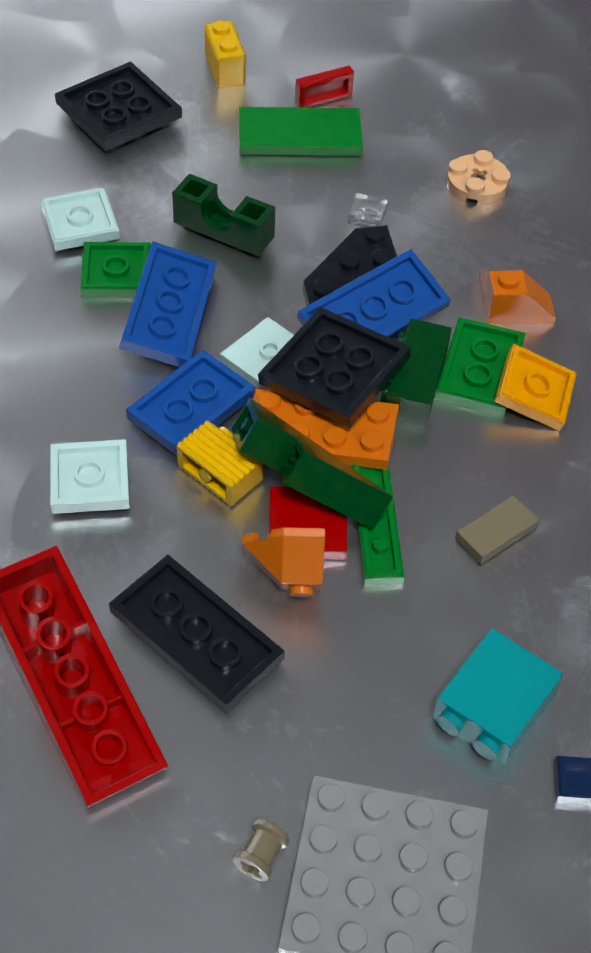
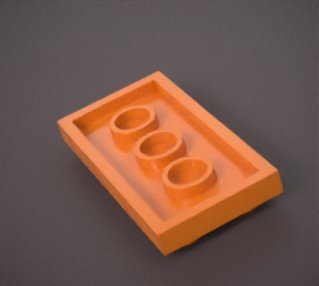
[253,388,399,470]

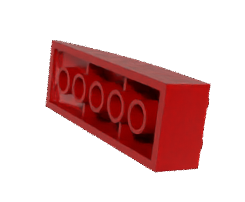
[0,545,169,808]

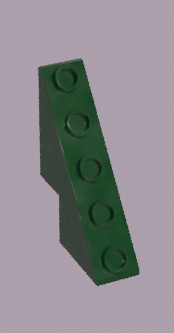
[231,398,393,529]

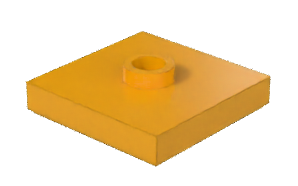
[494,344,577,431]

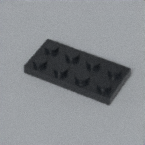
[109,554,285,713]

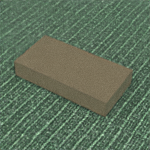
[455,495,540,565]

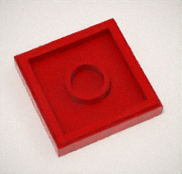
[269,487,347,560]

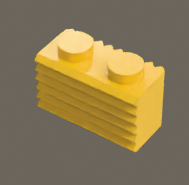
[204,20,246,88]
[177,420,263,506]

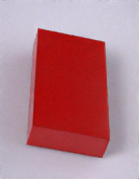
[295,65,354,107]

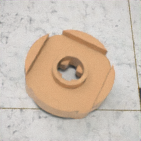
[447,150,511,205]

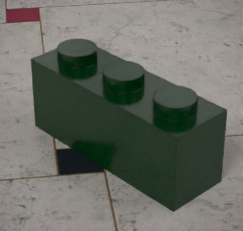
[380,318,452,428]

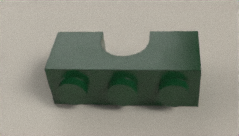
[172,174,276,256]

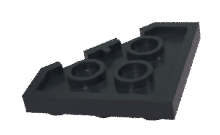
[303,225,397,306]

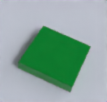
[80,242,151,298]

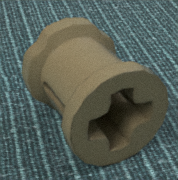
[232,819,290,882]

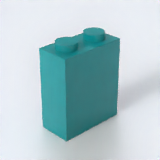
[432,628,564,766]

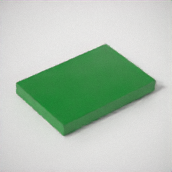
[435,317,526,416]

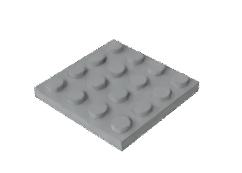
[278,775,488,953]

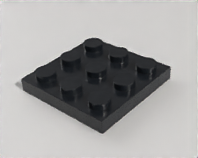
[55,61,182,152]
[258,307,411,428]

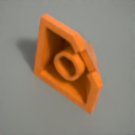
[479,270,556,324]
[242,528,325,598]

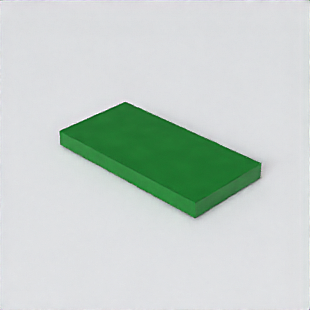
[239,107,363,156]

